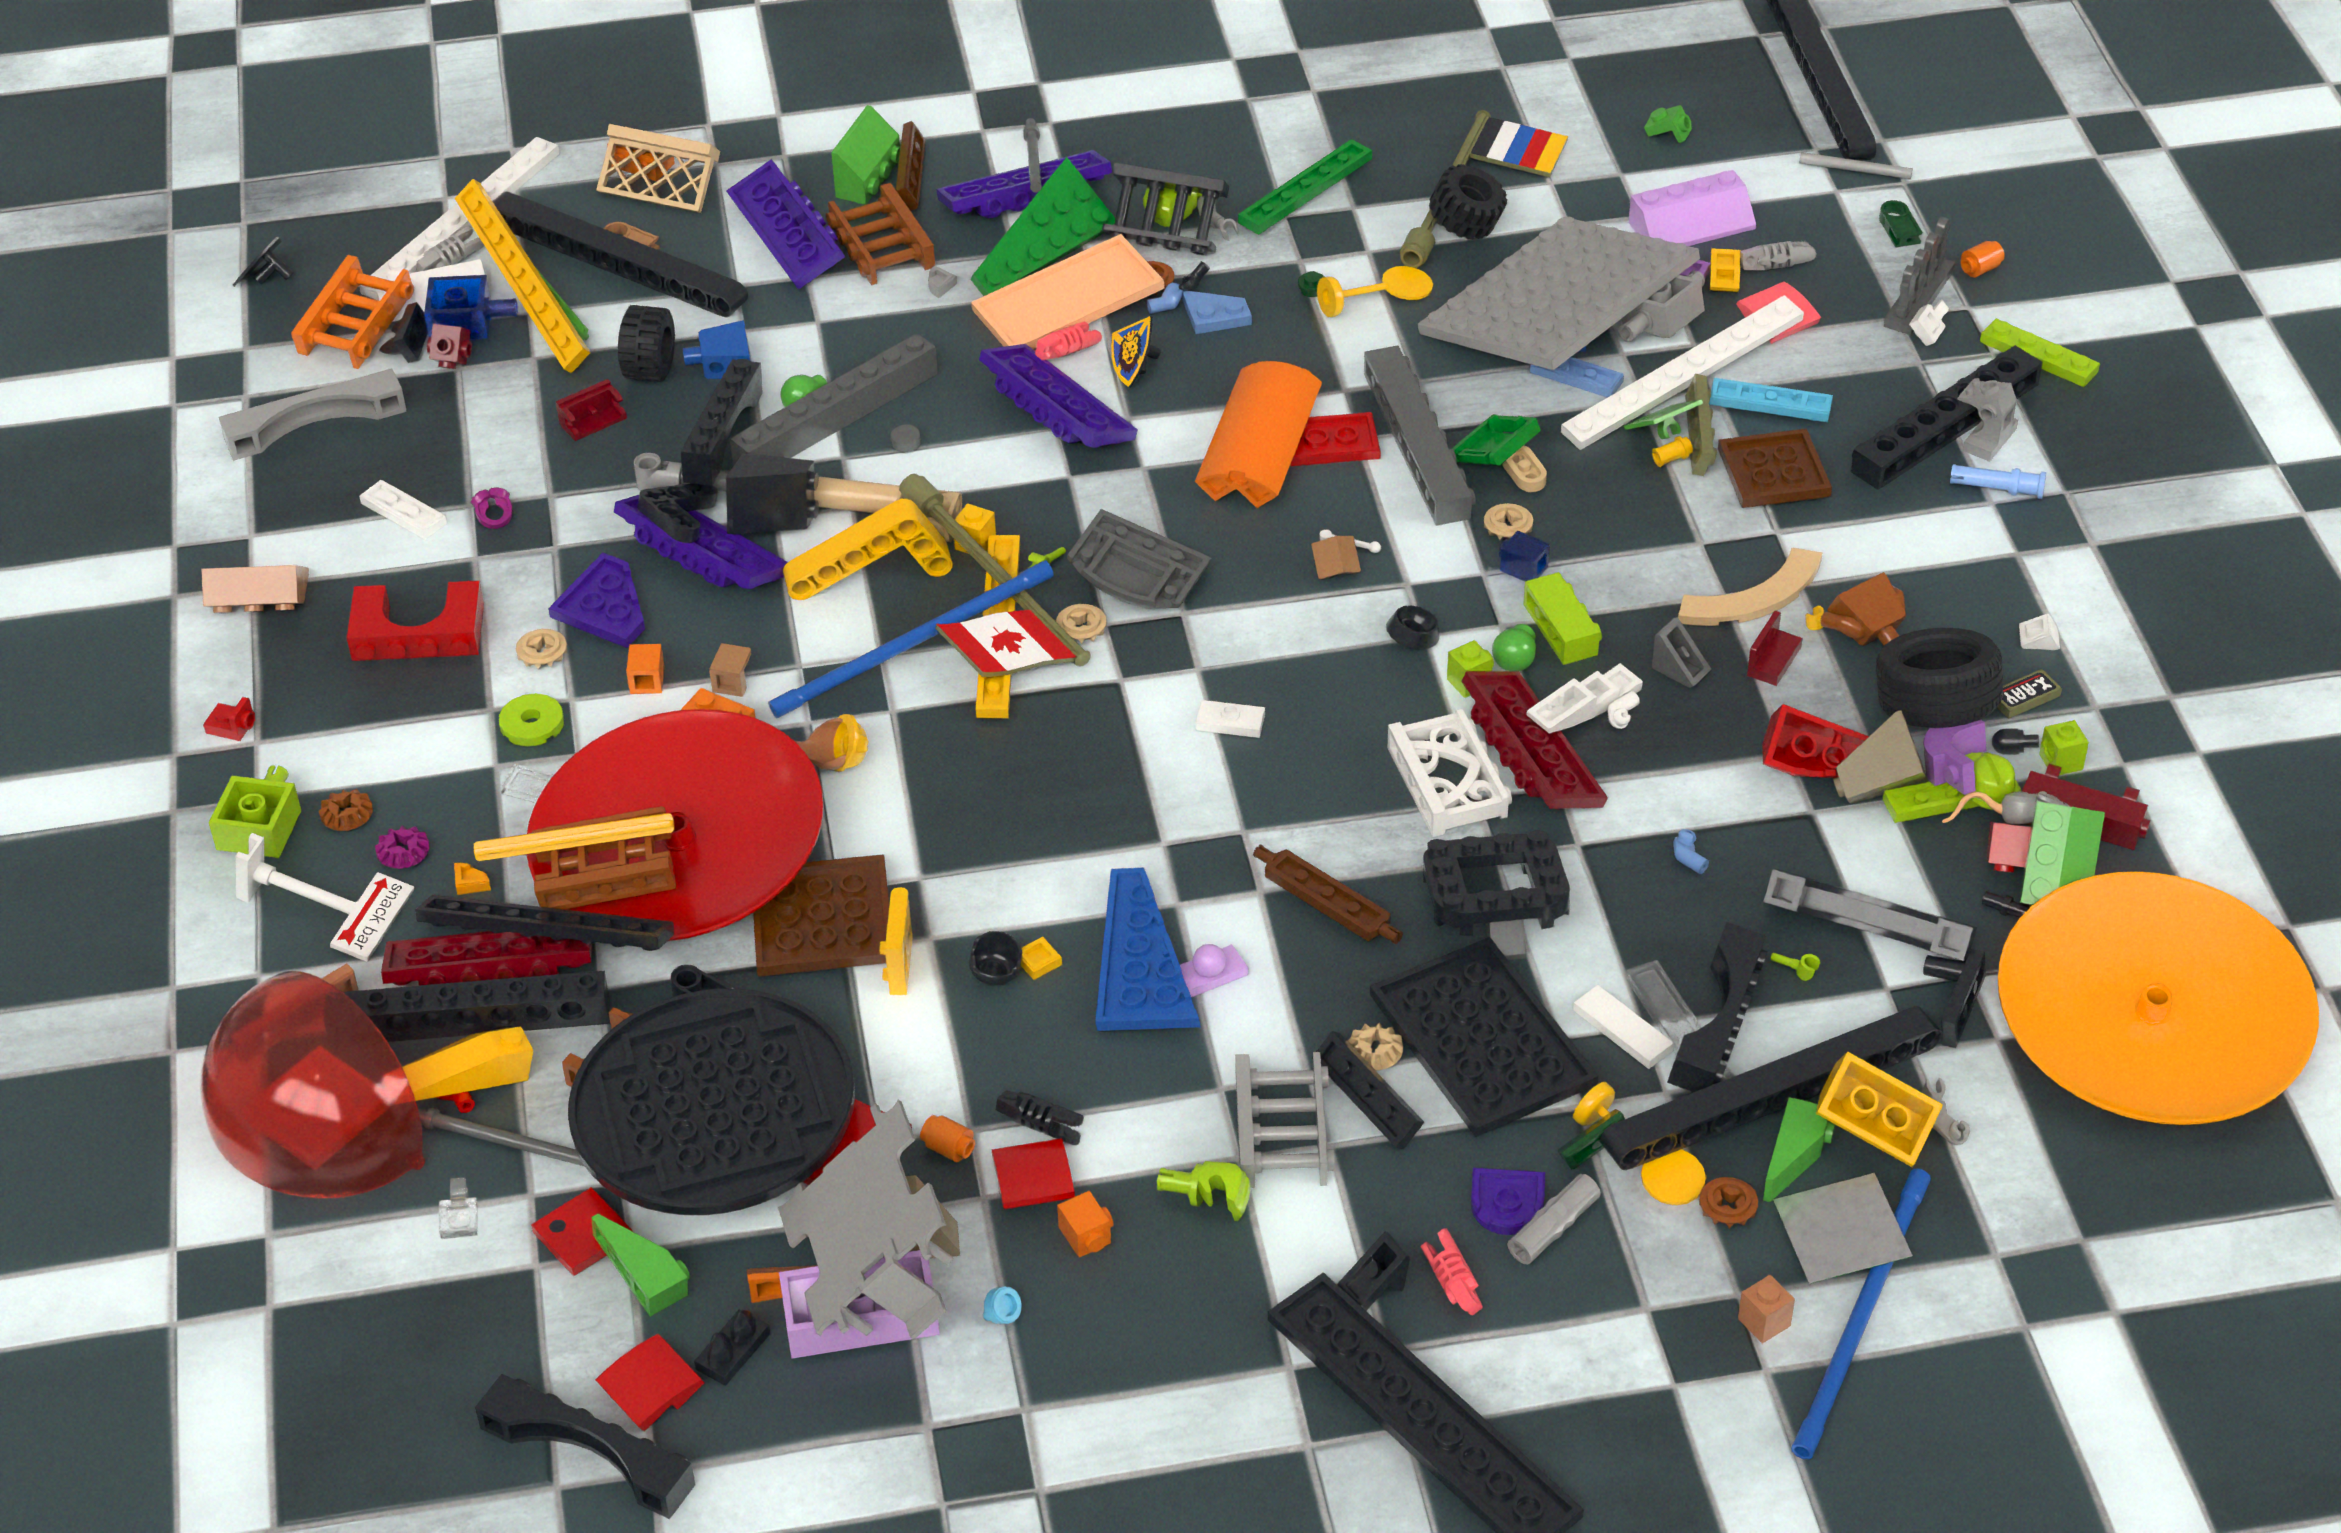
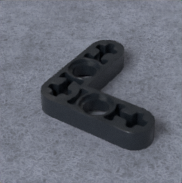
[637,483,718,543]

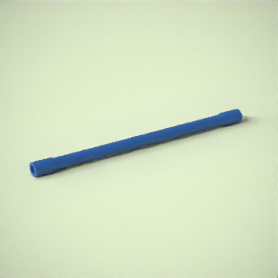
[768,560,1054,719]
[1791,1169,1931,1459]

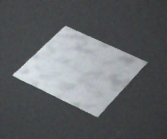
[1773,1173,1913,1284]

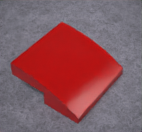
[992,1138,1075,1209]
[595,1334,705,1432]

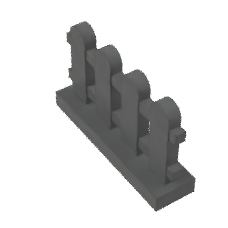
[1883,217,1955,335]

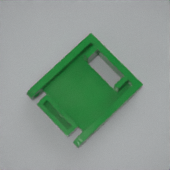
[1451,414,1541,465]

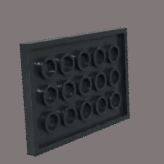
[1370,937,1598,1137]

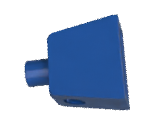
[683,320,750,379]

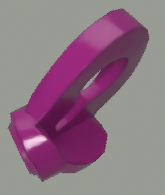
[470,487,513,529]

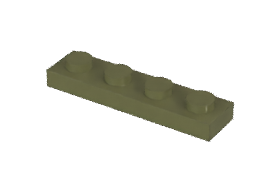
[1685,373,1717,476]

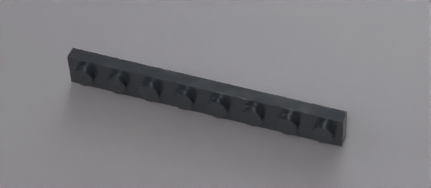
[415,895,674,951]

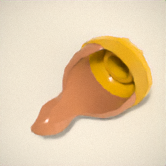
[795,714,869,772]

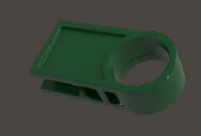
[1879,200,1923,248]

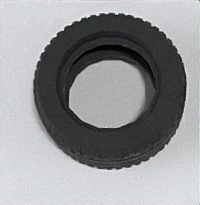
[1876,628,2004,728]

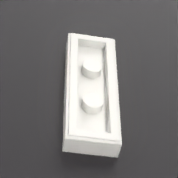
[359,480,447,540]
[1573,985,1674,1069]

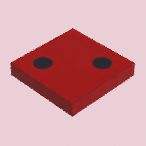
[531,1187,633,1276]

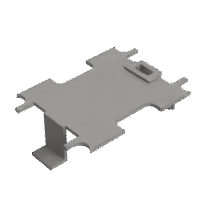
[778,1099,954,1340]

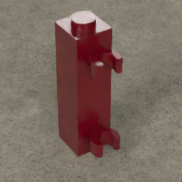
[2022,763,2151,850]

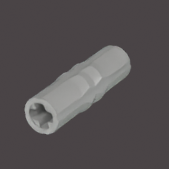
[1507,1173,1601,1265]

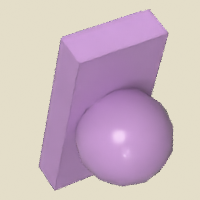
[1180,944,1248,997]

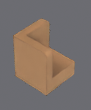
[1311,536,1361,579]
[709,643,751,697]

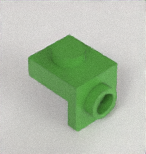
[1644,105,1692,143]

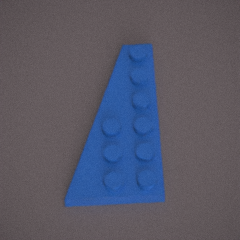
[1095,867,1201,1031]

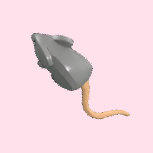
[1942,791,2069,825]

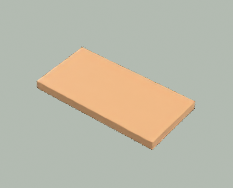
[971,234,1165,349]

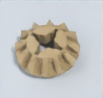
[1484,503,1533,542]
[1056,604,1107,644]
[516,629,567,669]
[1347,1023,1403,1070]

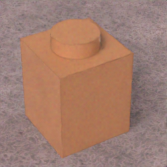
[1738,1275,1795,1344]

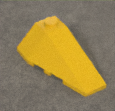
[382,1027,533,1105]

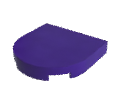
[1471,1168,1545,1235]

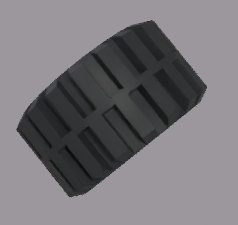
[1429,164,1508,240]
[618,305,675,382]

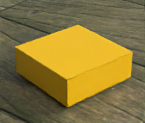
[1021,937,1062,980]

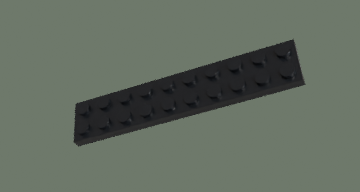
[1268,1272,1584,1533]

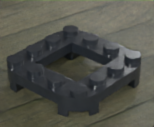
[1423,830,1570,936]

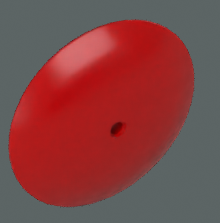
[527,709,824,941]

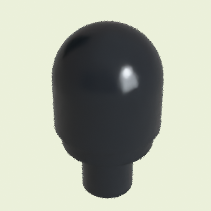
[1992,728,2039,755]

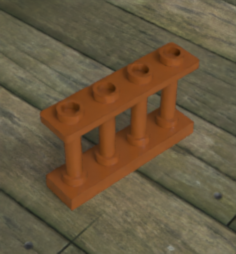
[826,183,935,285]

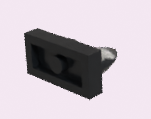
[379,302,432,363]
[694,1309,770,1386]

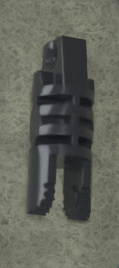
[995,1090,1084,1146]

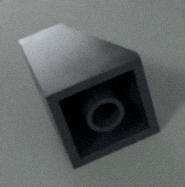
[726,453,819,534]

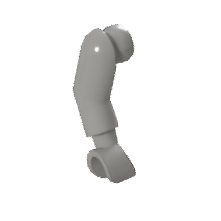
[1197,196,1238,241]
[1921,1078,1970,1145]

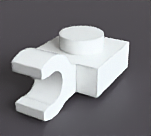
[1909,299,1949,346]

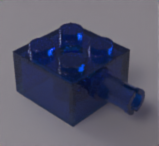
[424,275,518,340]

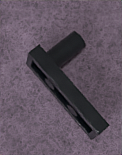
[1923,949,1986,1048]

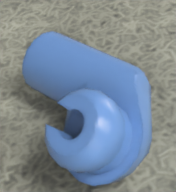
[1147,283,1183,314]
[1673,829,1709,874]

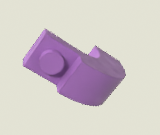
[1923,719,1987,795]

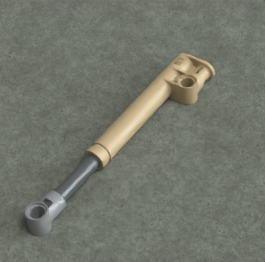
[634,453,962,542]

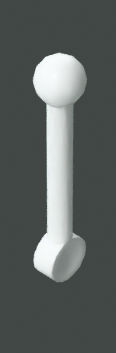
[1319,530,1381,553]

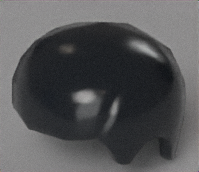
[969,931,1023,986]

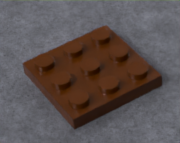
[1718,428,1832,508]

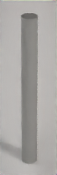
[1799,152,1913,179]

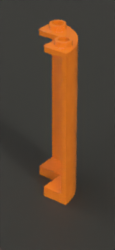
[1195,361,1322,508]

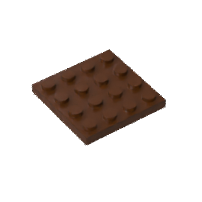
[753,854,889,976]

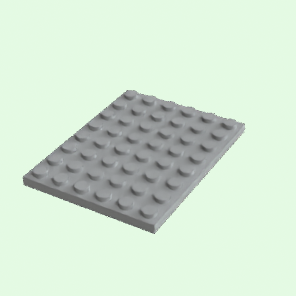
[1418,217,1700,370]

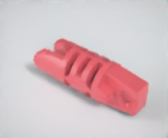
[1035,321,1102,360]
[1420,1228,1483,1316]

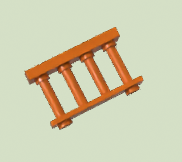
[291,255,414,369]

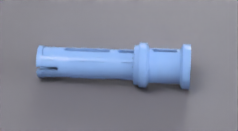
[1950,464,2046,499]

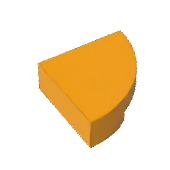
[454,863,491,895]

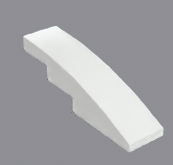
[1527,663,1643,733]

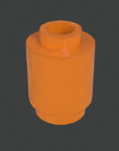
[1960,241,2005,278]
[920,1115,975,1162]

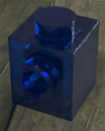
[1499,530,1550,581]

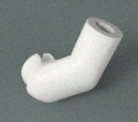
[1607,691,1640,729]

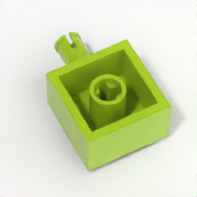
[208,765,301,858]

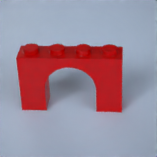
[347,581,484,661]

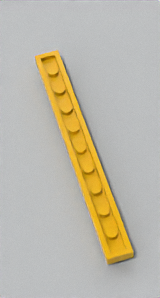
[454,179,591,373]

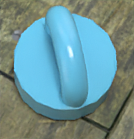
[983,1286,1022,1325]

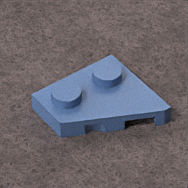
[1182,290,1252,334]

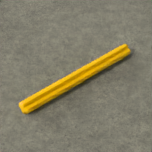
[473,813,674,861]

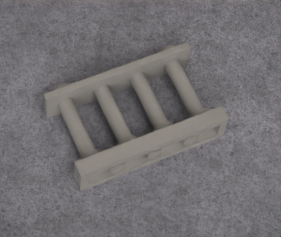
[1235,1052,1334,1188]

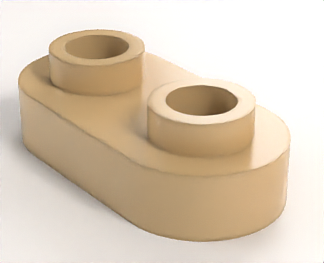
[1502,445,1547,492]

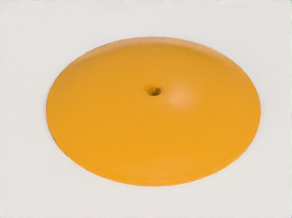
[1998,872,2319,1125]

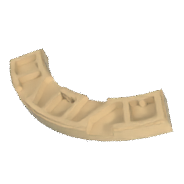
[1678,548,1823,626]

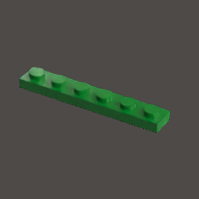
[1238,139,1372,235]

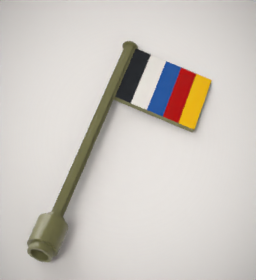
[1400,110,1568,268]

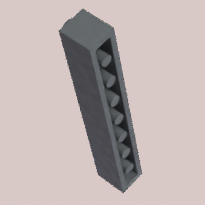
[730,333,938,466]
[1364,345,1476,526]

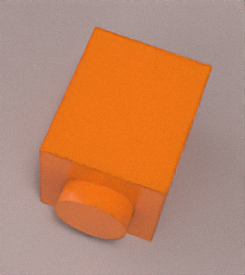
[626,644,665,694]

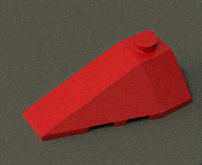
[1762,704,1869,778]

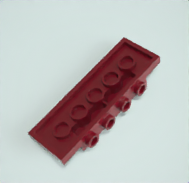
[1461,671,1608,809]
[381,931,592,986]

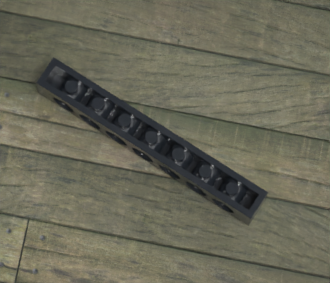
[1851,345,2043,490]
[324,971,610,1047]

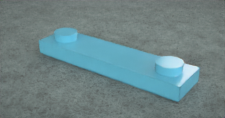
[1709,378,1833,422]

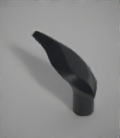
[1179,261,1210,291]

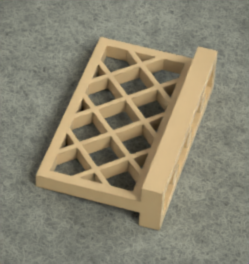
[596,124,721,213]

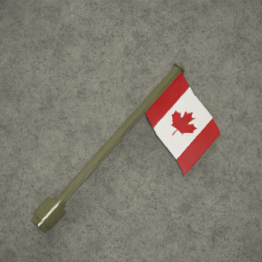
[899,473,1091,677]

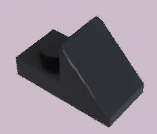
[1337,1231,1410,1311]

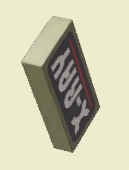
[1997,669,2062,719]

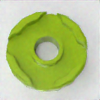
[499,693,564,747]

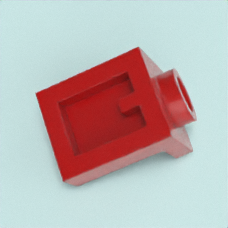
[203,697,255,741]

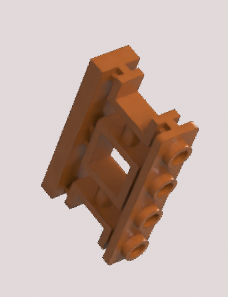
[532,806,676,909]

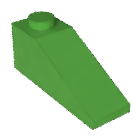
[1763,1097,1835,1202]
[592,1214,690,1317]

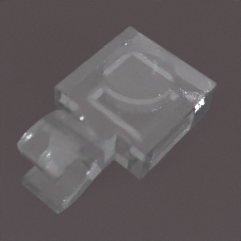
[439,1177,478,1239]

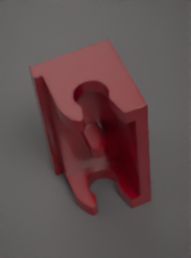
[556,379,627,441]

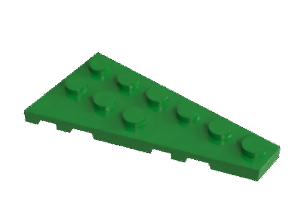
[970,157,1115,296]

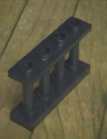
[1102,163,1229,256]

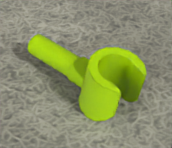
[1028,547,1066,568]
[1770,952,1820,981]

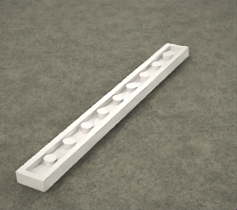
[359,137,560,300]
[1561,295,1804,450]

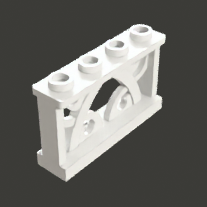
[1387,708,1512,837]

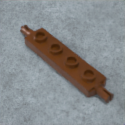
[1253,844,1403,944]

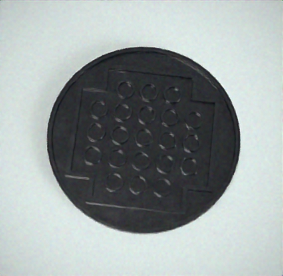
[568,989,855,1215]

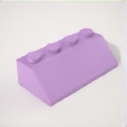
[1629,170,1756,246]
[779,1250,940,1359]

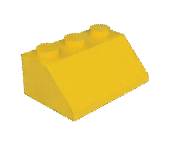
[1816,1052,1943,1167]

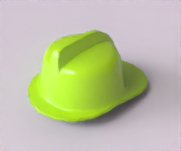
[1965,752,2019,810]

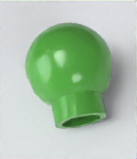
[780,374,827,407]
[1492,624,1536,671]

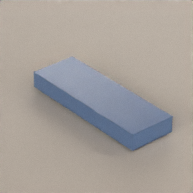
[1530,357,1624,398]

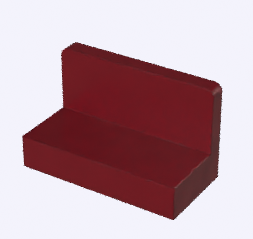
[1747,611,1803,686]

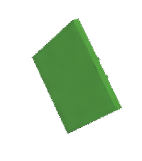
[1624,399,1703,439]

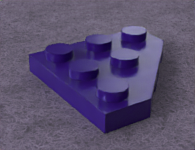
[548,552,645,648]

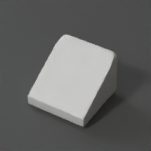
[2019,613,2060,650]

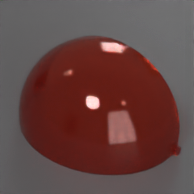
[200,971,425,1198]

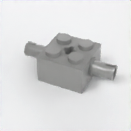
[1618,270,1705,341]

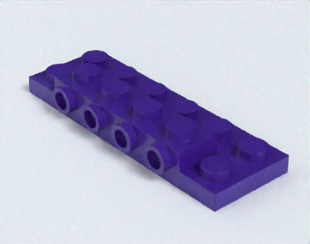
[936,150,1113,218]
[726,159,845,290]
[979,344,1138,448]
[613,495,788,589]

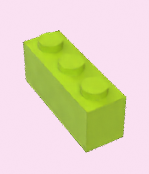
[1523,572,1602,665]

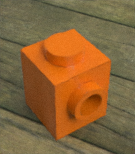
[1057,1191,1114,1258]

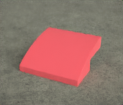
[1736,282,1821,344]

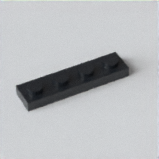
[1312,1031,1424,1150]

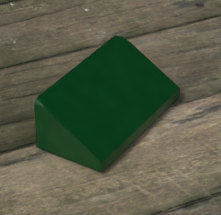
[1558,1109,1625,1170]

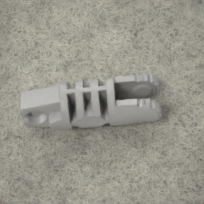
[416,226,484,272]
[1740,241,1817,270]

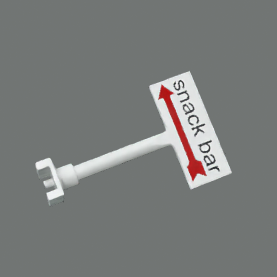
[235,833,414,962]

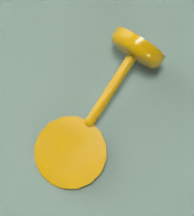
[1317,266,1433,317]
[1573,1082,1706,1205]

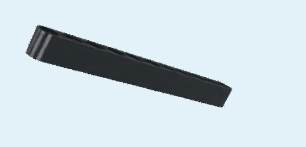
[1766,0,1876,160]
[492,191,748,317]
[1600,1006,1943,1170]

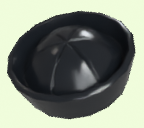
[1386,605,1439,650]

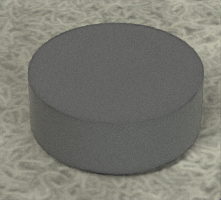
[890,425,921,452]

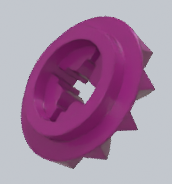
[375,824,430,869]

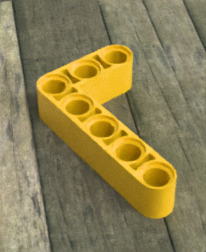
[783,499,953,600]

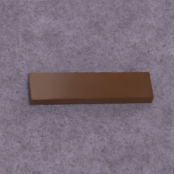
[896,121,926,211]

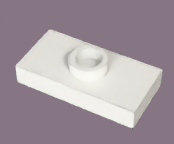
[1196,700,1265,738]

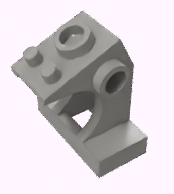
[1958,378,2018,462]

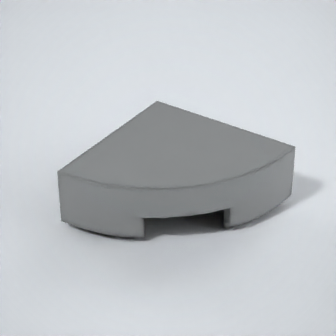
[928,265,957,298]

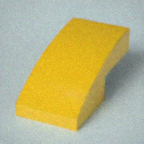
[1710,248,1740,292]

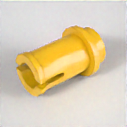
[1652,436,1693,467]

